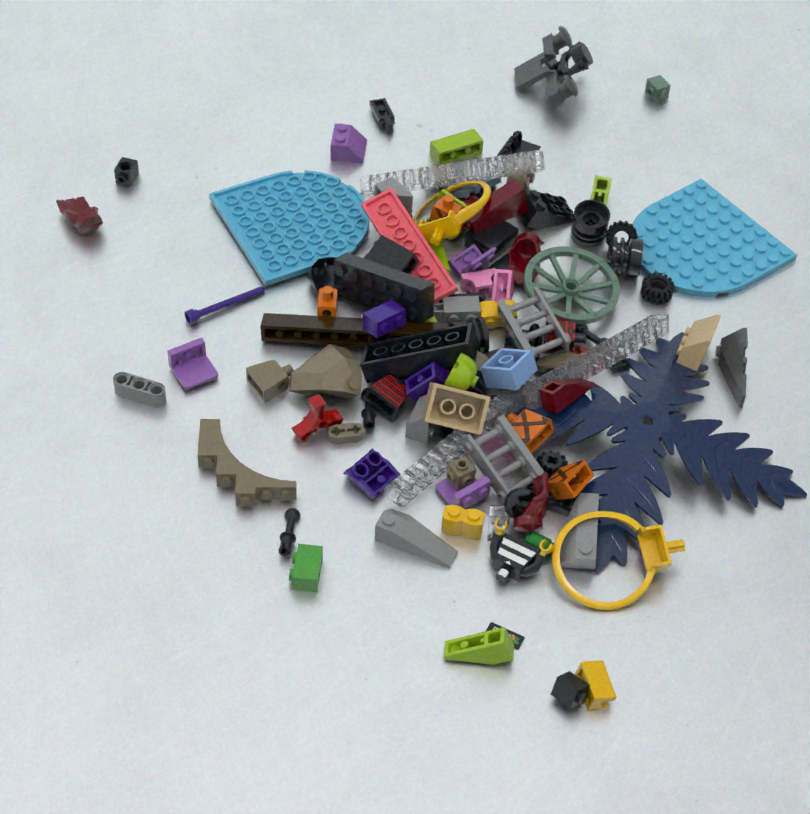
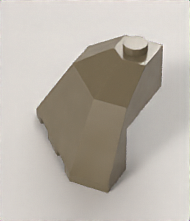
[289,344,362,399]

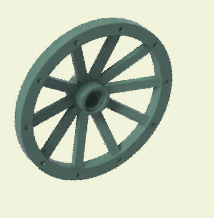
[523,246,620,324]

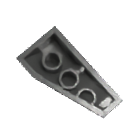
[715,328,748,408]

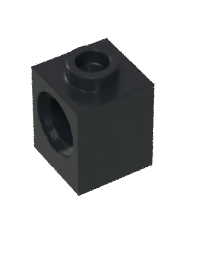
[114,157,139,186]

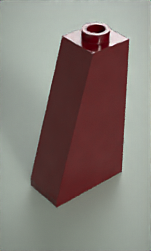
[463,179,528,234]

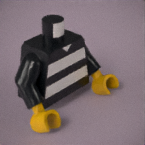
[490,518,554,583]

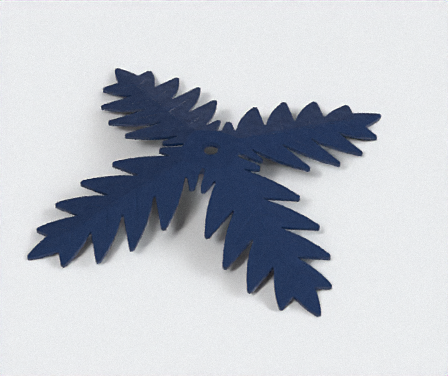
[488,332,807,574]

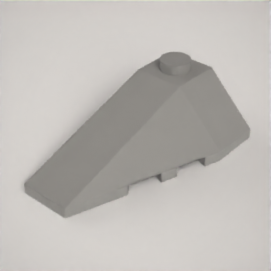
[560,493,599,569]
[375,508,458,569]

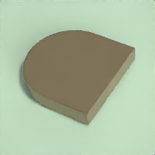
[536,349,579,372]

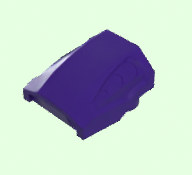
[343,448,401,499]

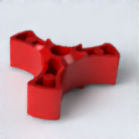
[291,394,343,443]

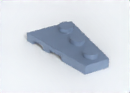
[449,173,501,198]

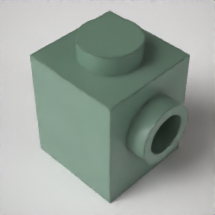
[645,75,671,102]

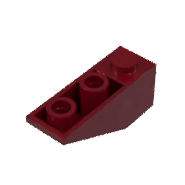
[539,378,595,414]

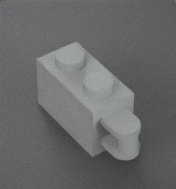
[434,296,481,325]

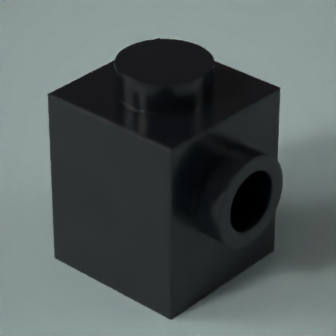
[550,671,590,709]

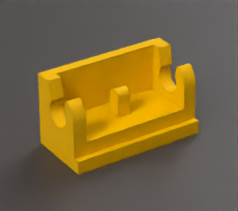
[575,660,617,711]

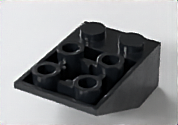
[520,189,573,229]

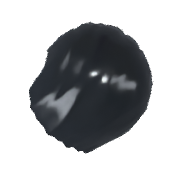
[504,488,536,519]

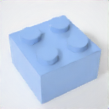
[480,348,538,391]

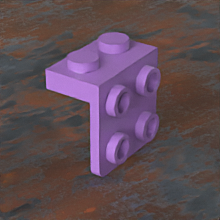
[448,244,497,279]
[167,337,218,390]
[435,476,491,509]

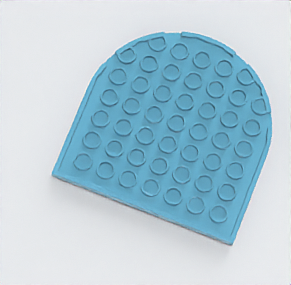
[209,170,369,286]
[633,179,797,297]

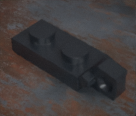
[369,98,395,133]

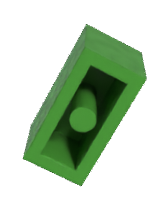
[289,544,323,592]

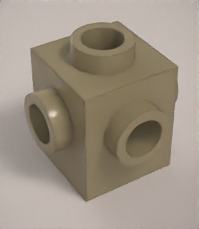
[446,456,476,492]

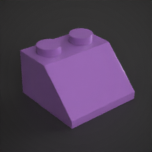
[330,123,367,163]

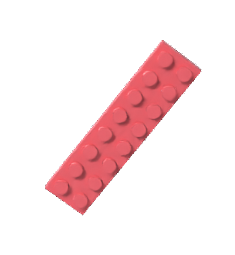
[361,188,458,303]

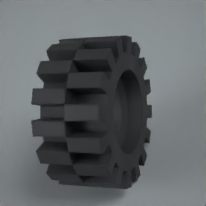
[606,220,637,247]
[640,272,674,305]

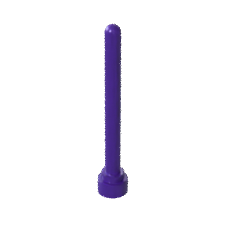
[184,286,265,325]

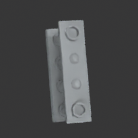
[497,286,571,362]
[461,414,544,504]

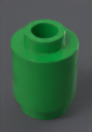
[524,532,554,559]

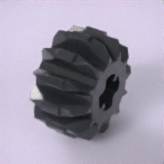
[536,450,568,479]

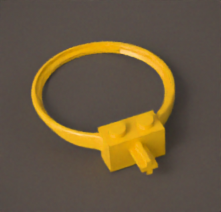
[413,181,491,246]
[552,511,685,610]

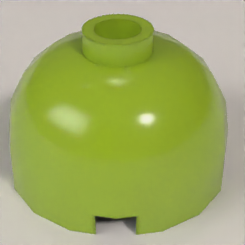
[444,353,479,391]

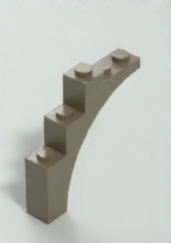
[197,419,297,507]

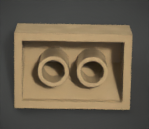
[676,314,721,371]
[424,382,491,435]

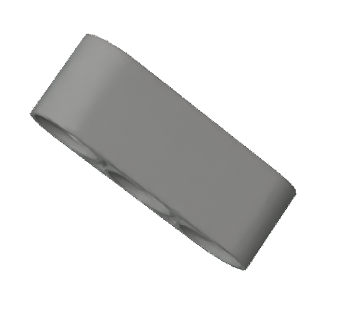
[113,372,166,408]

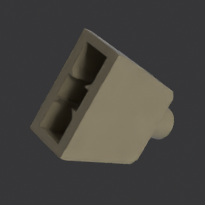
[246,360,294,403]

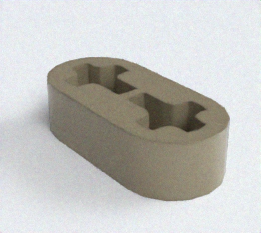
[328,423,364,444]

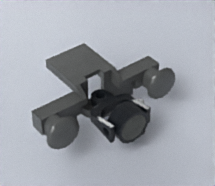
[514,26,593,105]

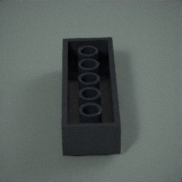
[334,253,435,324]
[360,322,479,383]

